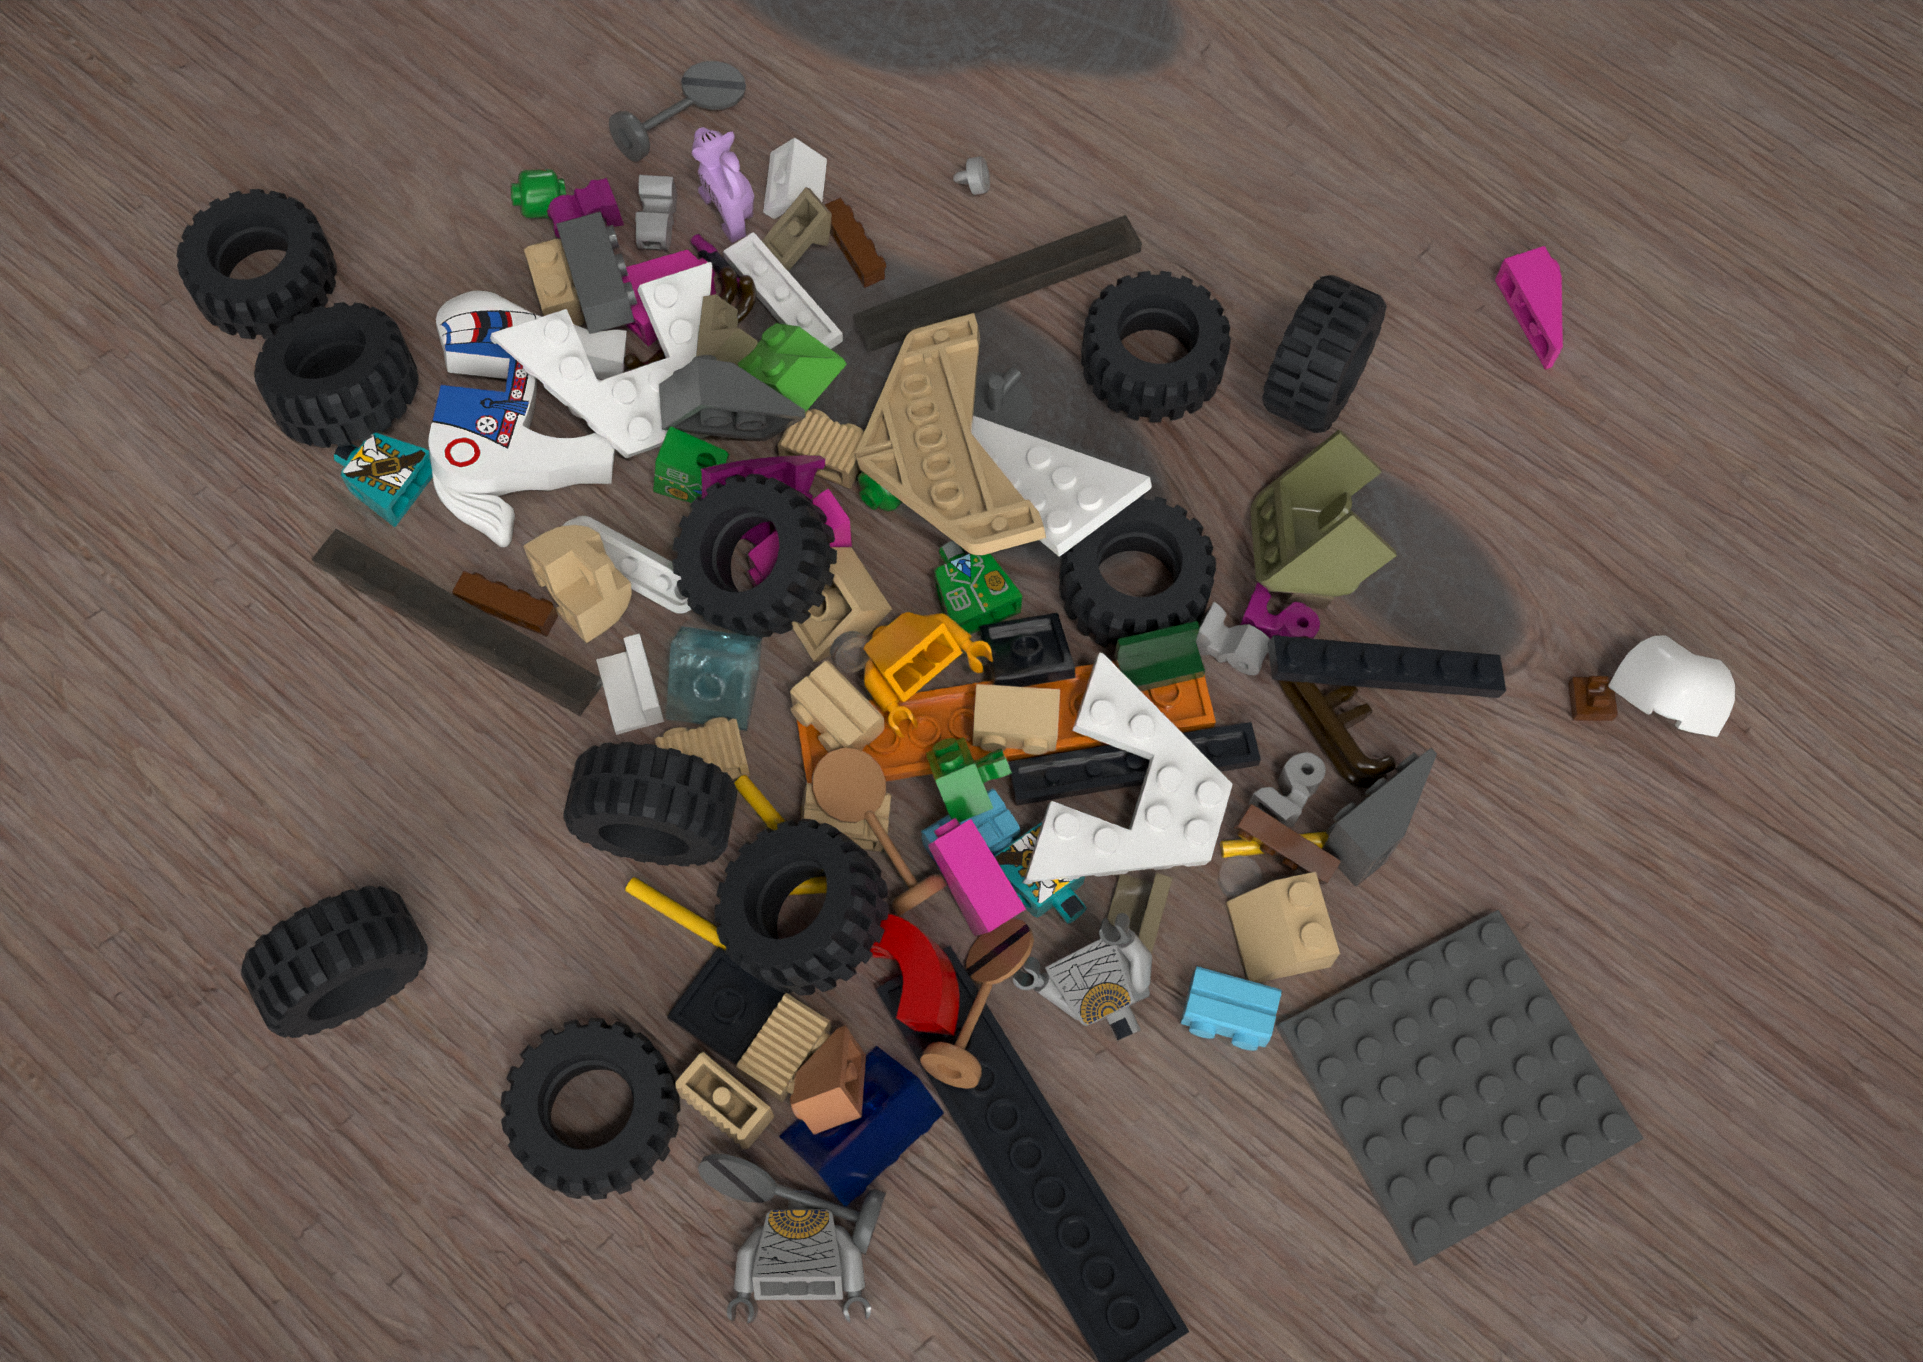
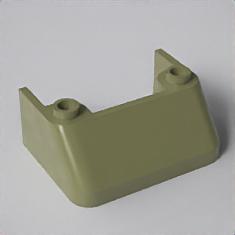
[1250,429,1397,597]

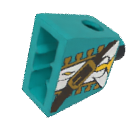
[334,432,433,527]
[994,821,1087,924]

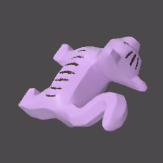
[692,127,755,243]

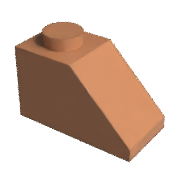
[790,1025,866,1134]

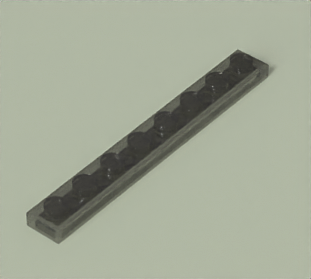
[853,215,1142,353]
[312,529,603,716]

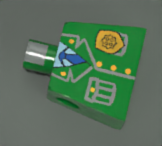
[653,426,729,503]
[934,541,1023,635]

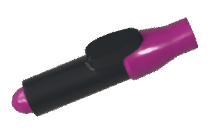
[691,234,740,289]

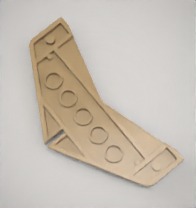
[855,313,1046,555]

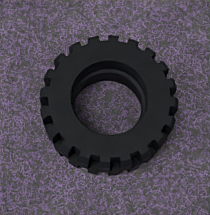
[176,189,337,339]
[1081,271,1231,422]
[1262,275,1387,433]
[254,302,419,448]
[672,473,837,638]
[1059,494,1216,648]
[563,742,738,866]
[714,819,889,995]
[241,886,428,1038]
[500,1018,681,1200]

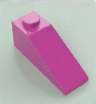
[1495,246,1563,370]

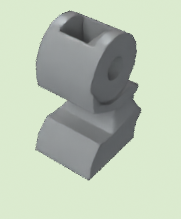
[635,175,678,250]
[1196,602,1270,675]
[1248,752,1326,827]

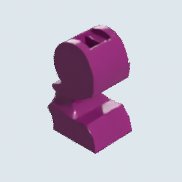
[547,178,624,239]
[1240,582,1320,639]

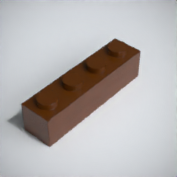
[824,197,887,288]
[452,571,558,637]
[1233,804,1341,884]

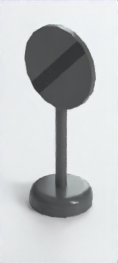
[609,61,746,162]
[698,1154,886,1255]

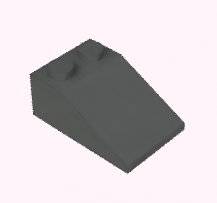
[659,355,806,441]

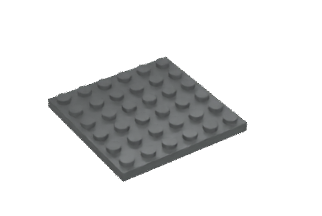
[1277,910,1644,1266]

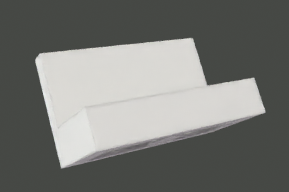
[763,138,827,219]
[596,634,664,735]

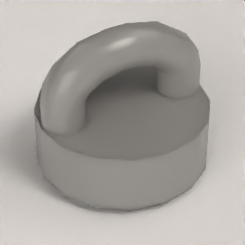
[953,156,990,195]

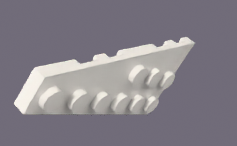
[972,416,1152,557]

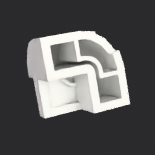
[1608,635,1735,737]

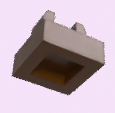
[1568,676,1618,721]

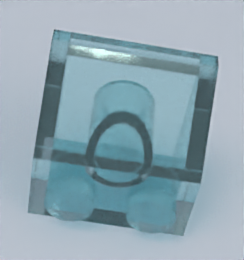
[666,626,762,731]

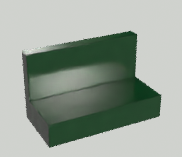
[1114,621,1205,691]

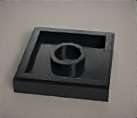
[979,613,1075,687]
[667,947,786,1067]

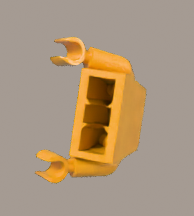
[863,612,993,738]

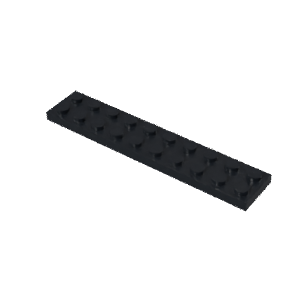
[876,945,1190,1362]

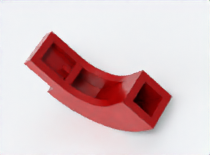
[870,914,960,1035]

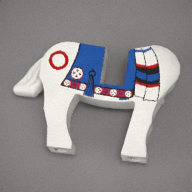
[428,291,627,547]

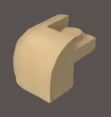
[523,525,632,643]

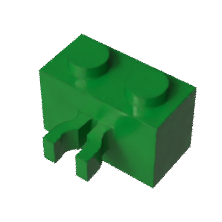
[926,737,1012,822]

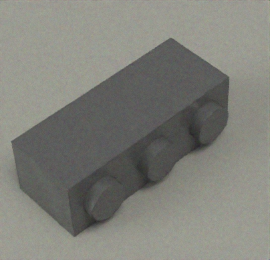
[556,212,637,334]

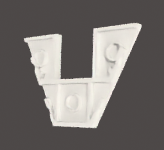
[490,262,712,458]
[1023,653,1233,884]

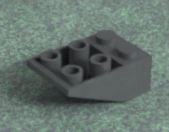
[1322,748,1437,887]

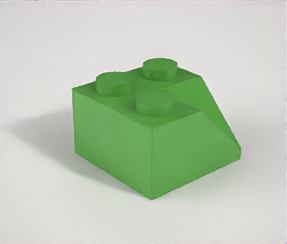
[738,323,847,412]

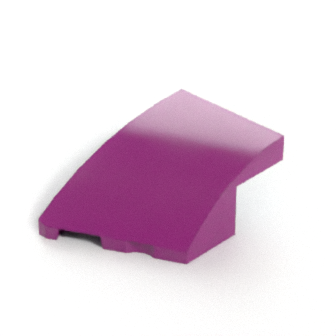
[701,455,825,545]

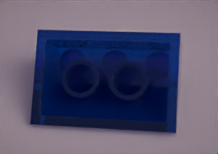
[779,1046,944,1207]

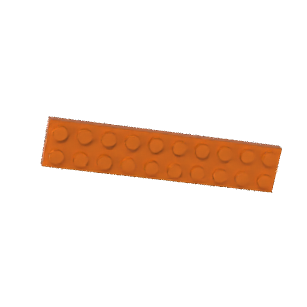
[797,661,1216,784]

